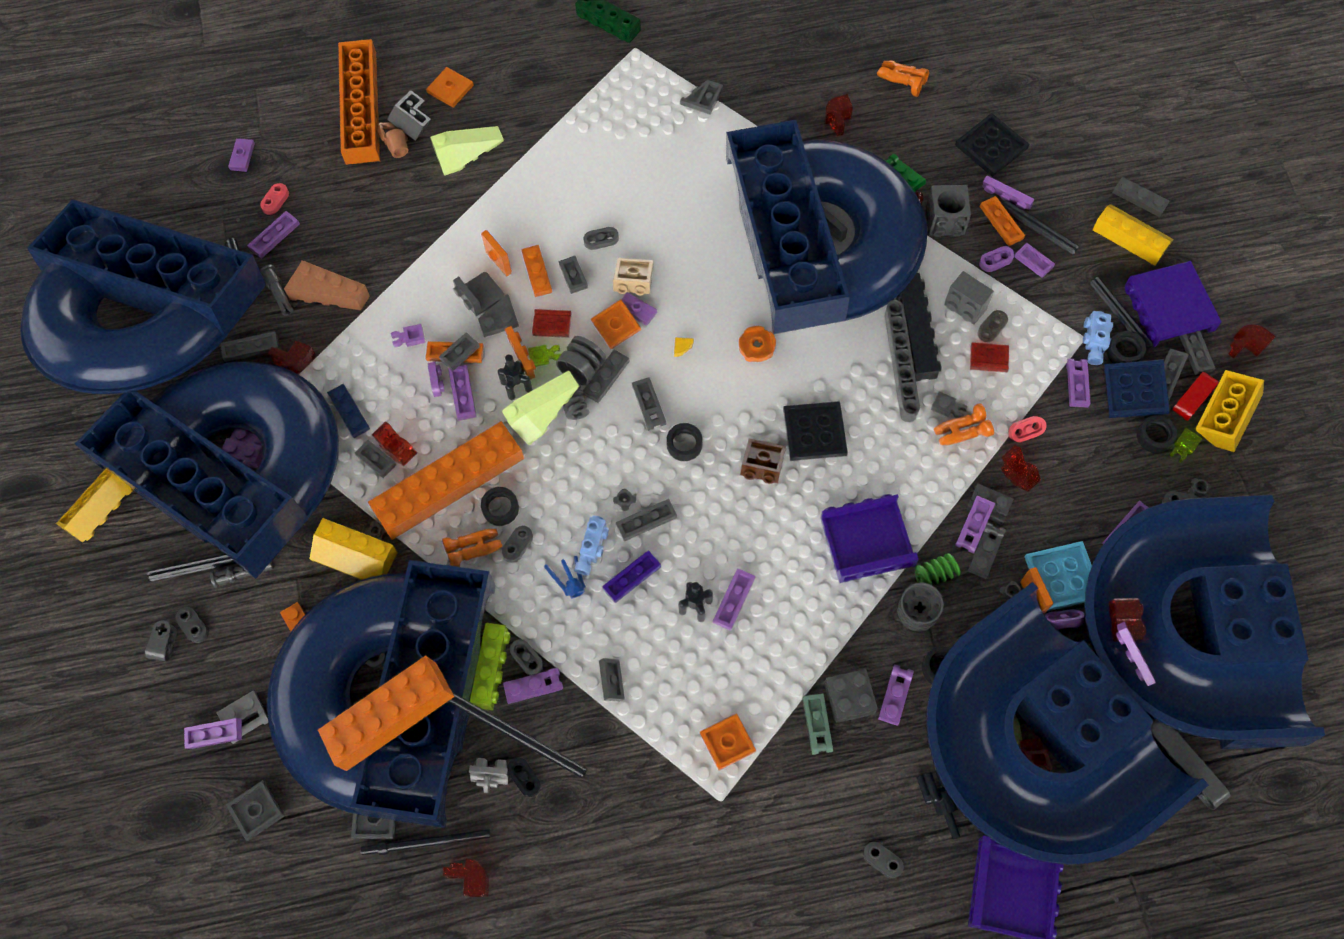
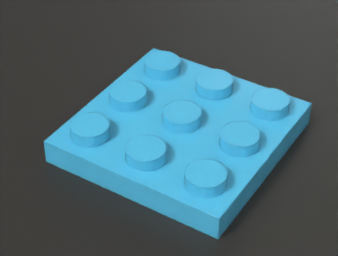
[1025,541,1092,611]

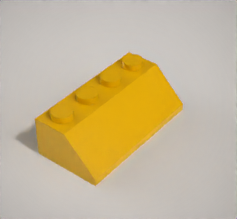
[1093,204,1173,265]
[1196,370,1264,452]
[56,469,133,542]
[310,518,398,580]

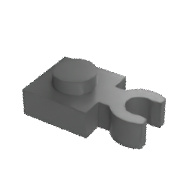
[931,391,968,418]

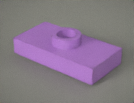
[228,138,255,172]
[1014,243,1055,278]
[621,292,657,326]

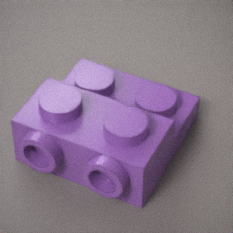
[222,429,263,469]

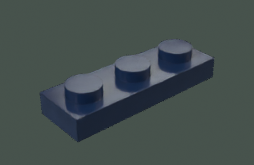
[327,383,370,438]

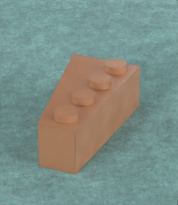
[284,260,370,310]

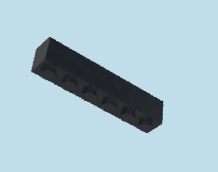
[898,273,942,381]

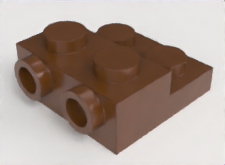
[740,438,786,484]

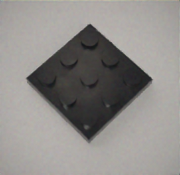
[955,113,1030,177]
[783,401,848,461]

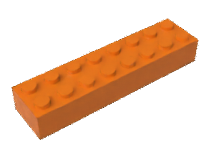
[338,39,380,165]
[368,421,524,540]

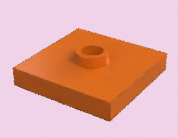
[426,67,474,108]
[481,230,512,277]
[591,300,641,349]
[1020,567,1053,614]
[700,713,756,771]

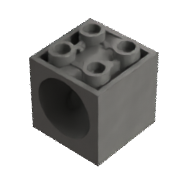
[926,185,971,237]

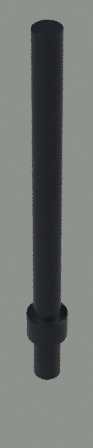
[361,829,490,855]

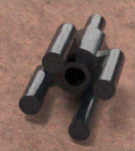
[497,354,532,400]
[678,582,713,622]
[916,770,961,840]

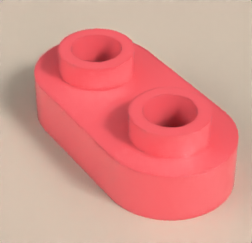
[260,183,289,215]
[1008,416,1046,442]

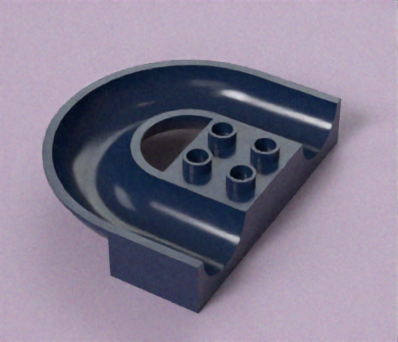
[726,120,927,334]
[20,199,266,394]
[75,362,339,579]
[1084,495,1325,749]
[267,560,496,828]
[927,582,1209,865]

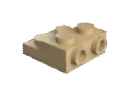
[613,258,653,296]

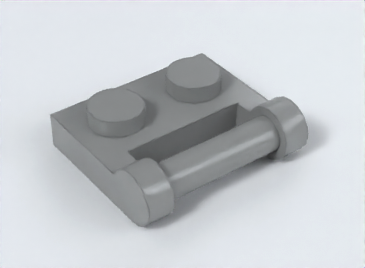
[216,691,268,744]

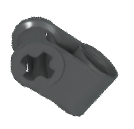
[145,620,177,661]

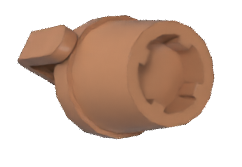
[377,122,408,158]

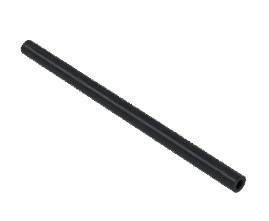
[448,692,587,778]

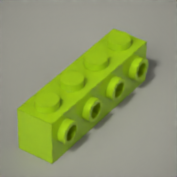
[470,623,510,710]

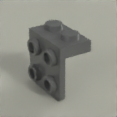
[453,272,505,316]

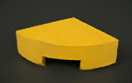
[674,337,694,357]

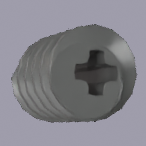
[563,377,590,420]

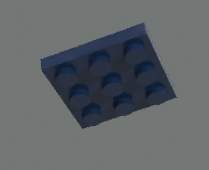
[1104,360,1170,418]

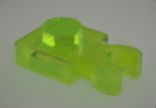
[528,345,561,367]
[1170,428,1203,463]

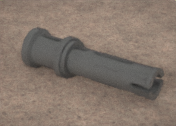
[260,265,294,316]
[210,561,274,588]

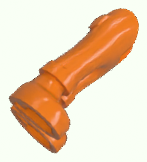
[877,60,929,97]
[934,403,994,445]
[442,529,503,567]

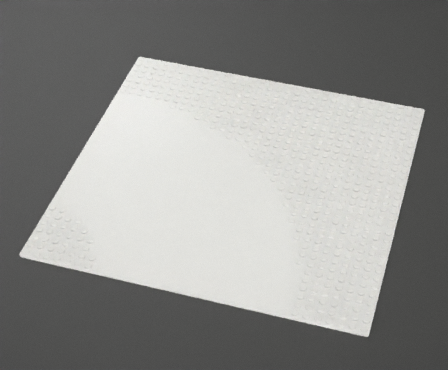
[299,48,1083,801]

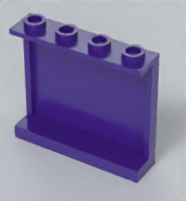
[1125,261,1221,347]
[820,494,919,583]
[968,836,1064,939]

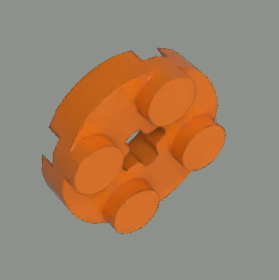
[739,326,776,362]

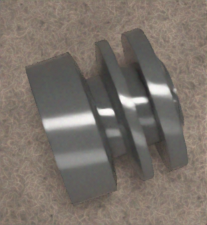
[556,336,606,385]
[897,583,944,632]

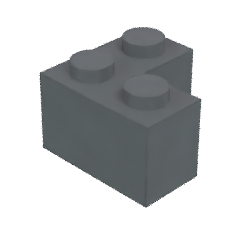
[387,90,431,141]

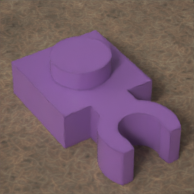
[391,324,425,347]

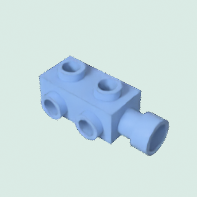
[1083,311,1113,365]
[574,516,609,576]

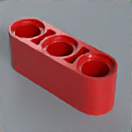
[1172,371,1219,421]

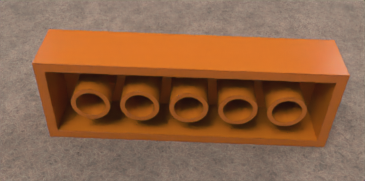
[318,656,454,771]

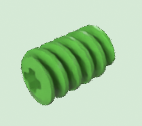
[915,553,961,585]

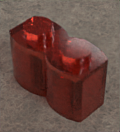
[1109,598,1146,642]

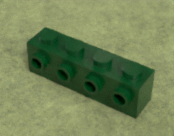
[575,0,641,43]

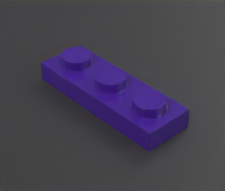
[602,550,661,603]

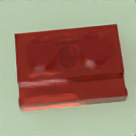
[532,309,572,338]
[970,342,1009,373]

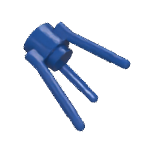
[544,556,586,599]

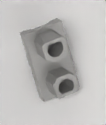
[469,758,509,793]

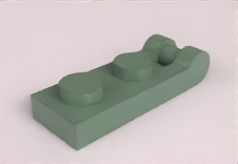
[802,694,833,755]

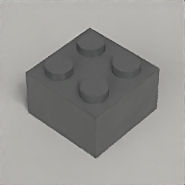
[944,271,994,325]
[824,669,878,723]

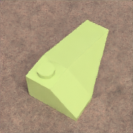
[431,126,504,176]
[502,371,579,445]

